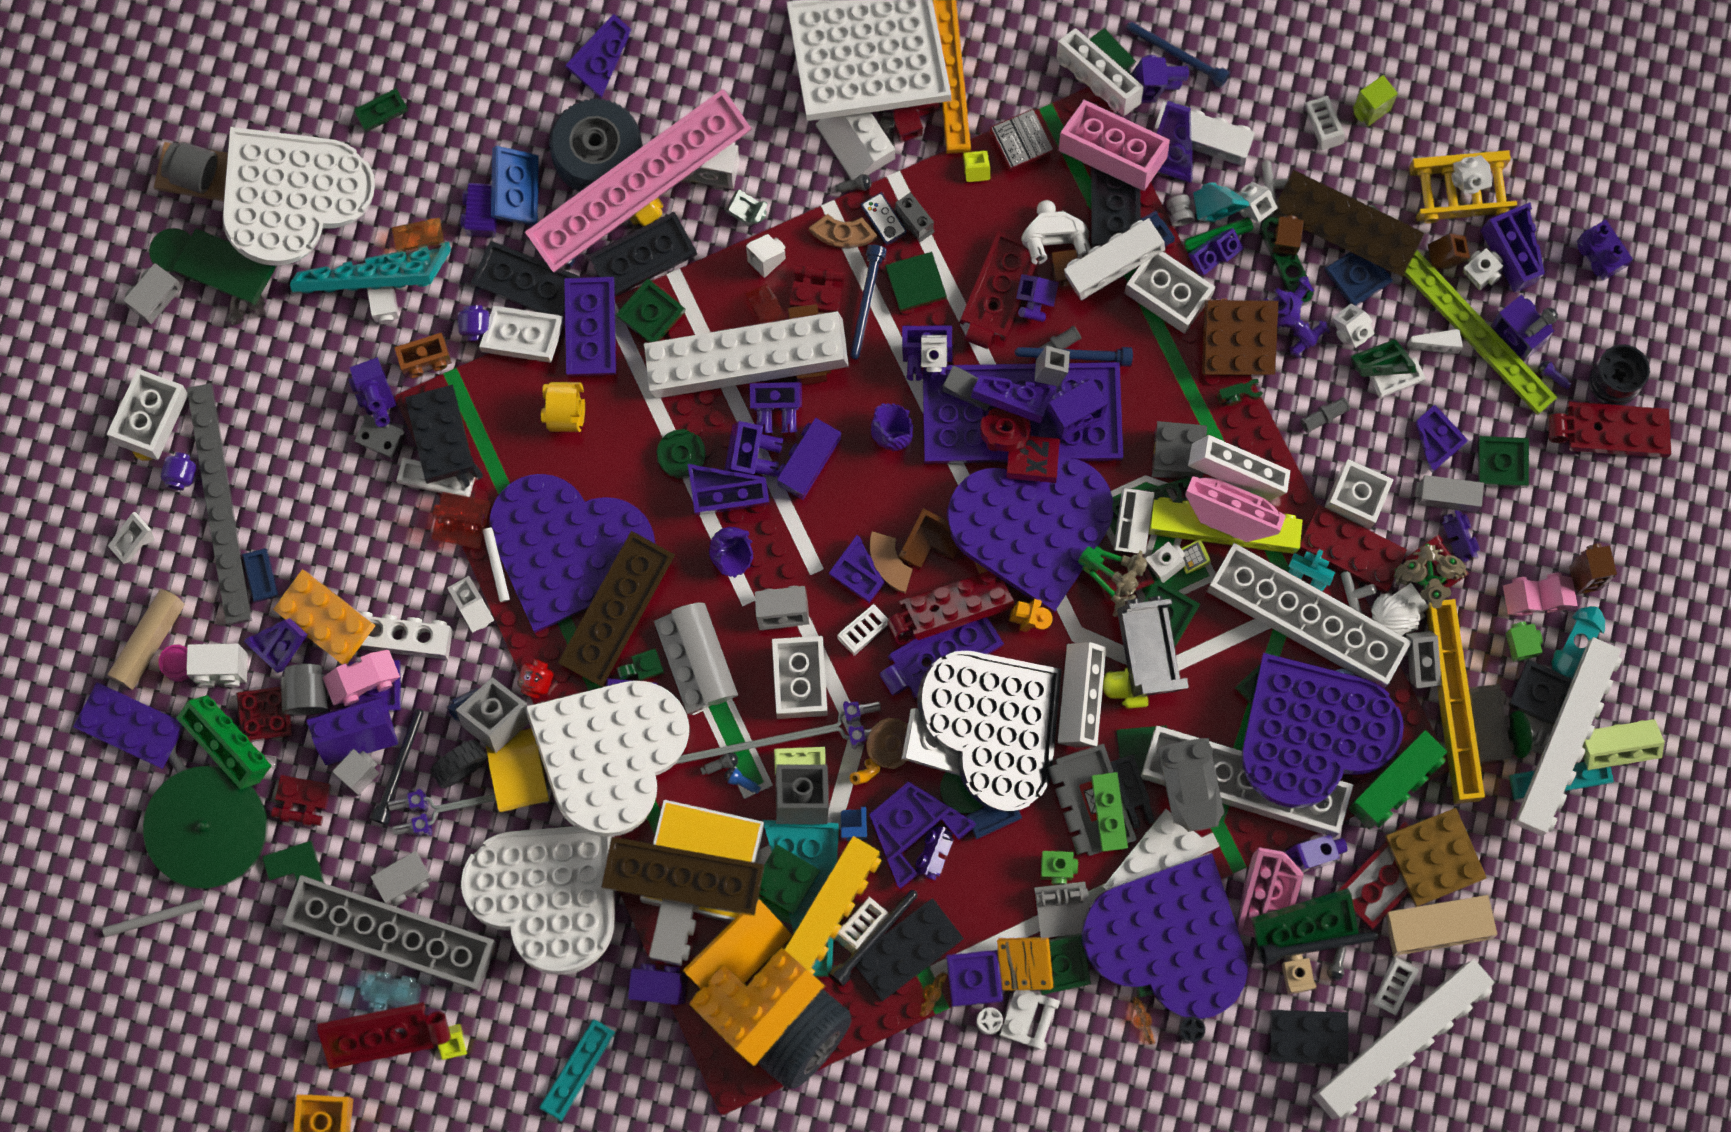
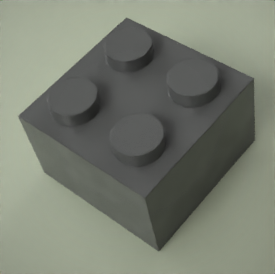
[1151,421,1207,479]
[775,764,829,824]

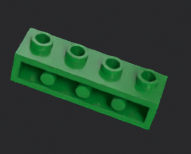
[176,695,272,789]

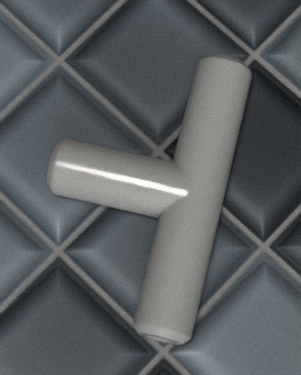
[1262,161,1289,204]
[1341,571,1376,614]

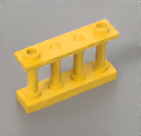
[1409,150,1517,224]

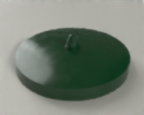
[143,766,268,889]

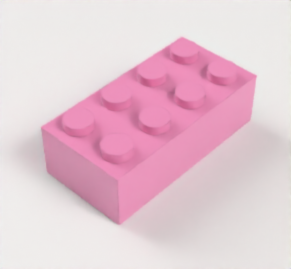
[1059,100,1170,191]

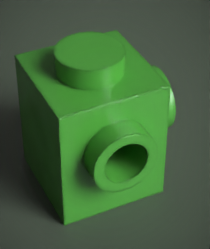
[1505,622,1543,662]
[1041,851,1078,885]

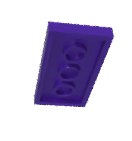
[565,277,616,376]
[73,682,185,769]

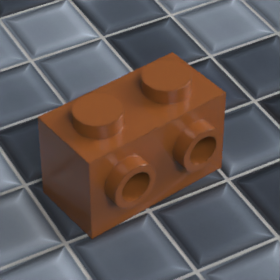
[394,332,452,378]

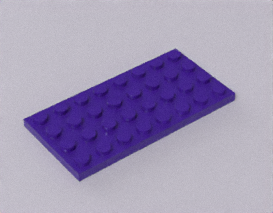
[922,362,1123,464]

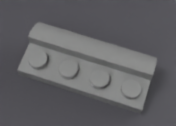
[654,603,738,714]

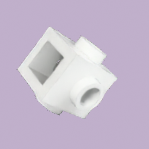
[1452,155,1492,194]
[1237,182,1277,222]
[1463,248,1503,290]
[1332,304,1375,348]

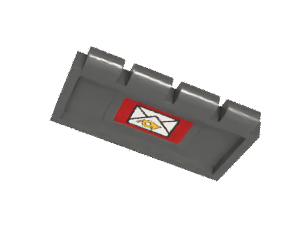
[1048,744,1137,856]

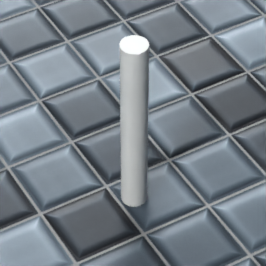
[483,527,510,602]

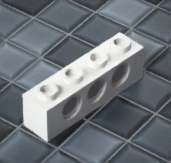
[359,611,453,660]

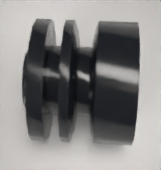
[1588,344,1650,405]

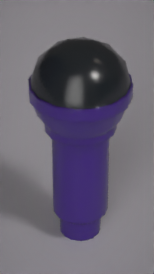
[1537,360,1571,389]

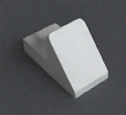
[108,512,155,564]

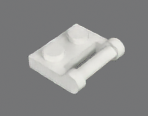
[1000,990,1060,1050]

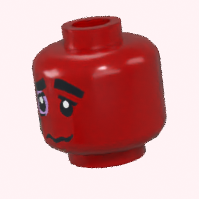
[517,659,553,698]

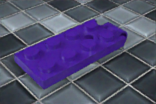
[879,617,1004,699]

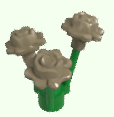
[1078,546,1147,617]

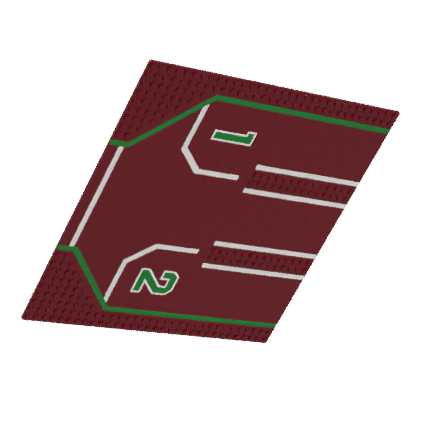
[395,87,1449,1115]

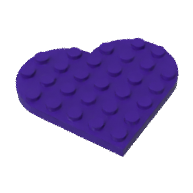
[947,457,1113,614]
[490,474,655,633]
[1242,653,1403,808]
[1082,853,1248,1019]

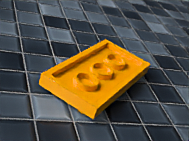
[273,569,376,665]

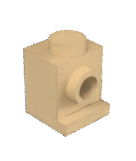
[1282,954,1316,995]

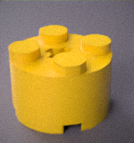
[541,382,585,432]

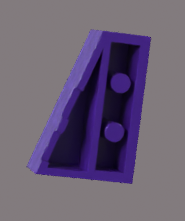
[1480,202,1545,293]
[688,464,769,516]

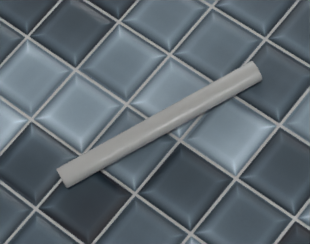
[102,899,205,938]

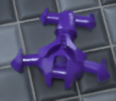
[1264,276,1330,359]

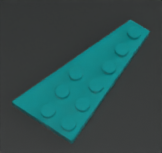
[290,242,451,294]
[763,820,839,977]

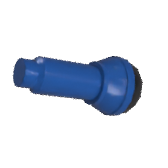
[724,767,761,794]

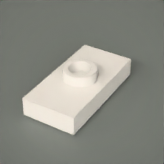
[1370,357,1426,399]

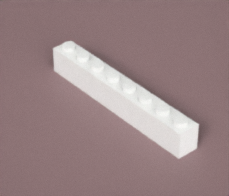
[1514,637,1622,836]

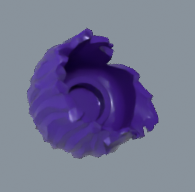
[871,403,913,452]
[709,527,753,578]

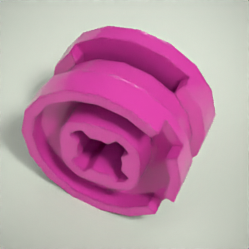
[158,644,190,682]

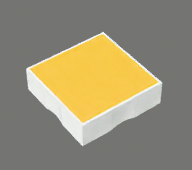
[640,800,764,923]

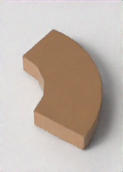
[809,214,877,248]
[870,532,913,594]

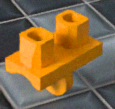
[1009,599,1052,632]

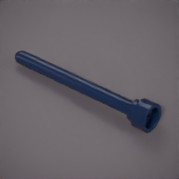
[1126,22,1231,89]
[850,245,887,360]
[1014,347,1133,367]

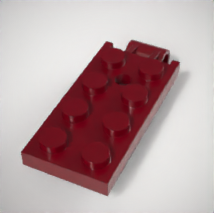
[959,230,1038,349]
[1548,402,1672,458]
[888,571,1015,645]
[317,1002,451,1070]

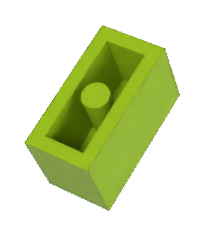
[1353,75,1398,127]

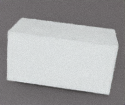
[1113,488,1154,554]

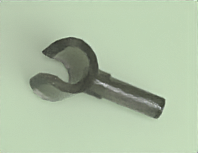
[880,116,895,148]

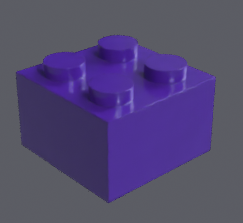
[1490,295,1554,362]
[1046,378,1108,440]

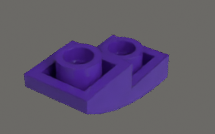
[1188,228,1244,275]

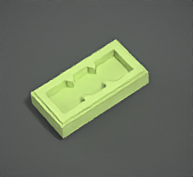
[774,747,825,775]

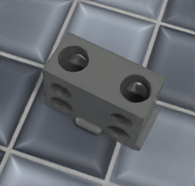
[894,192,935,242]
[355,415,407,460]

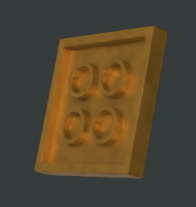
[1385,808,1487,907]

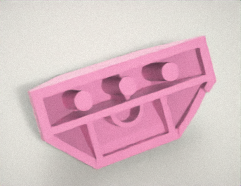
[1185,477,1285,542]
[1237,848,1304,937]

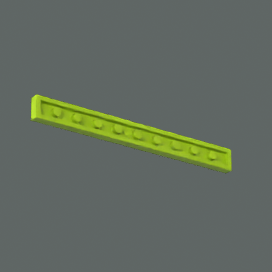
[1405,250,1557,416]

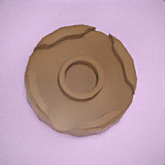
[867,718,908,769]

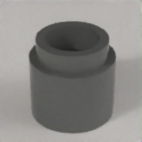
[161,142,218,194]
[281,664,328,716]

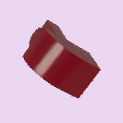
[894,103,939,143]

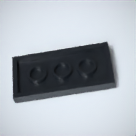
[1091,166,1141,249]
[588,211,697,297]
[471,240,580,316]
[405,384,475,484]
[856,898,964,1002]

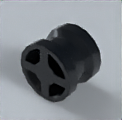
[1178,1017,1206,1044]

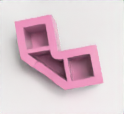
[1503,573,1577,616]
[323,650,400,706]

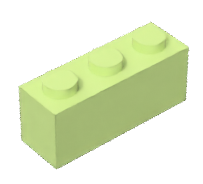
[1582,719,1665,770]

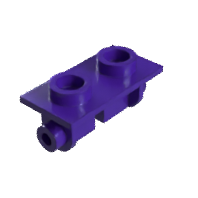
[1442,510,1480,563]
[915,827,954,881]

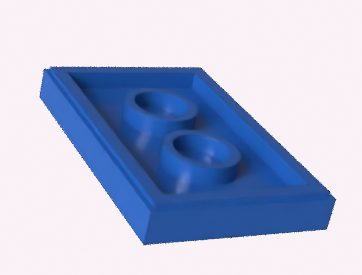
[491,146,539,226]

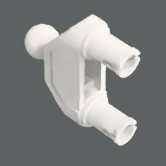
[1021,200,1091,264]

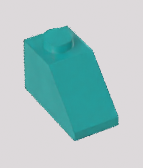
[1193,183,1249,222]

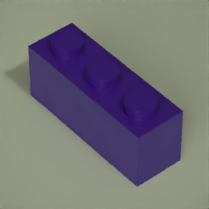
[776,418,841,500]

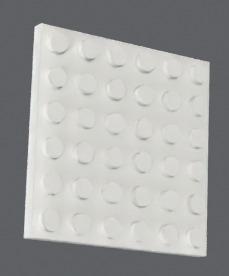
[787,0,951,121]

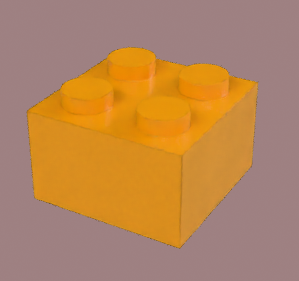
[293,1094,353,1132]

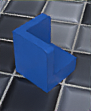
[841,807,867,841]

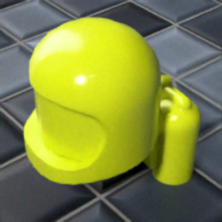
[1103,668,1148,708]

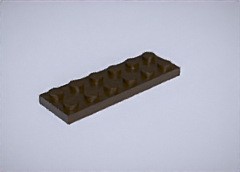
[1272,169,1426,277]
[558,531,675,687]
[601,837,765,916]

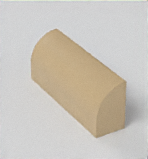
[107,588,185,690]
[1387,895,1497,956]

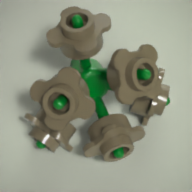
[1394,543,1467,608]

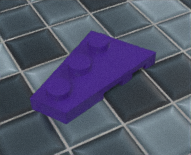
[565,14,631,99]
[1157,101,1193,183]
[971,375,1057,424]

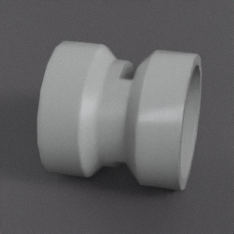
[1165,195,1195,227]

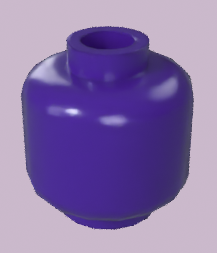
[458,305,489,341]
[160,452,196,491]

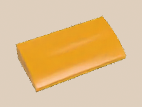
[683,899,792,989]

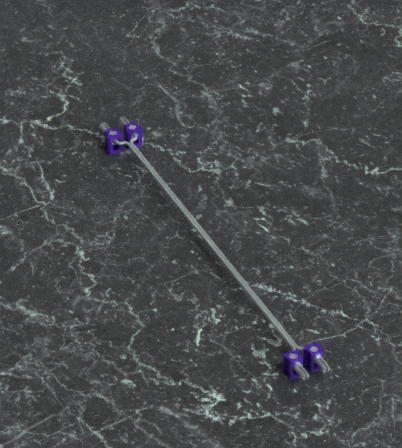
[388,701,881,837]

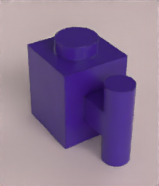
[1016,274,1059,322]

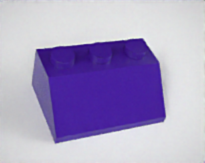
[307,696,398,766]

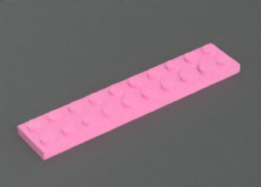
[525,89,752,272]

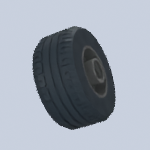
[549,98,643,192]
[759,990,851,1089]

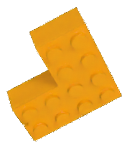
[689,947,824,1065]

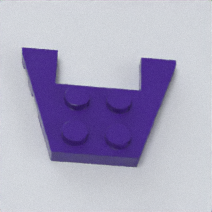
[870,782,976,889]

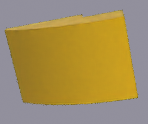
[486,728,549,812]

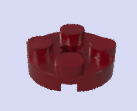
[980,407,1031,451]

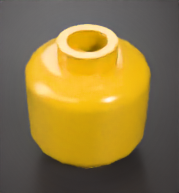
[629,198,664,227]

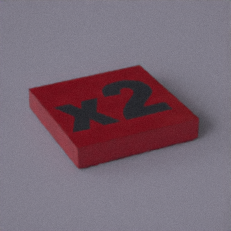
[1006,436,1060,483]

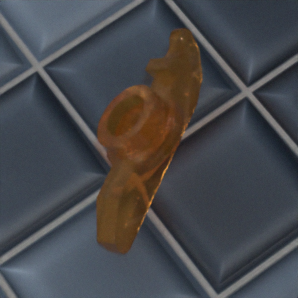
[920,972,947,1017]
[1133,996,1156,1045]

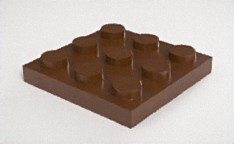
[1202,300,1278,375]

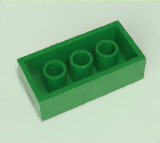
[1348,730,1448,830]

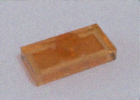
[392,218,445,252]

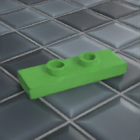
[1091,772,1128,852]

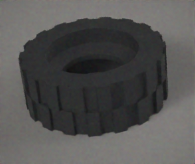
[430,740,488,789]

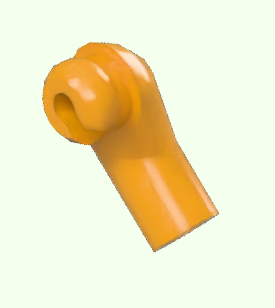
[849,758,881,785]

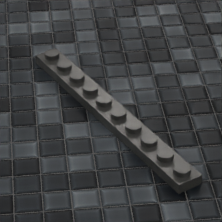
[187,383,252,626]

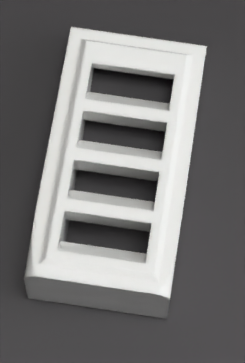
[1305,96,1345,150]
[1407,329,1463,354]
[837,604,888,656]
[835,897,889,954]
[1373,956,1419,1015]

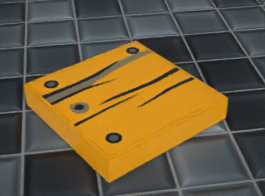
[997,937,1053,990]

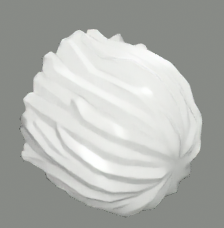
[1371,593,1420,636]

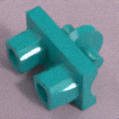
[1288,549,1335,591]

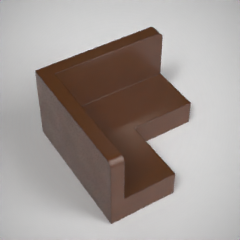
[898,508,958,570]

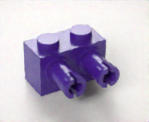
[1130,55,1189,103]
[1576,219,1633,281]
[902,326,952,381]
[348,357,396,427]
[750,382,802,433]
[724,421,783,477]

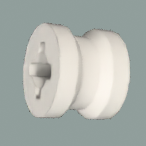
[976,1008,1003,1035]

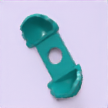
[1552,606,1605,679]

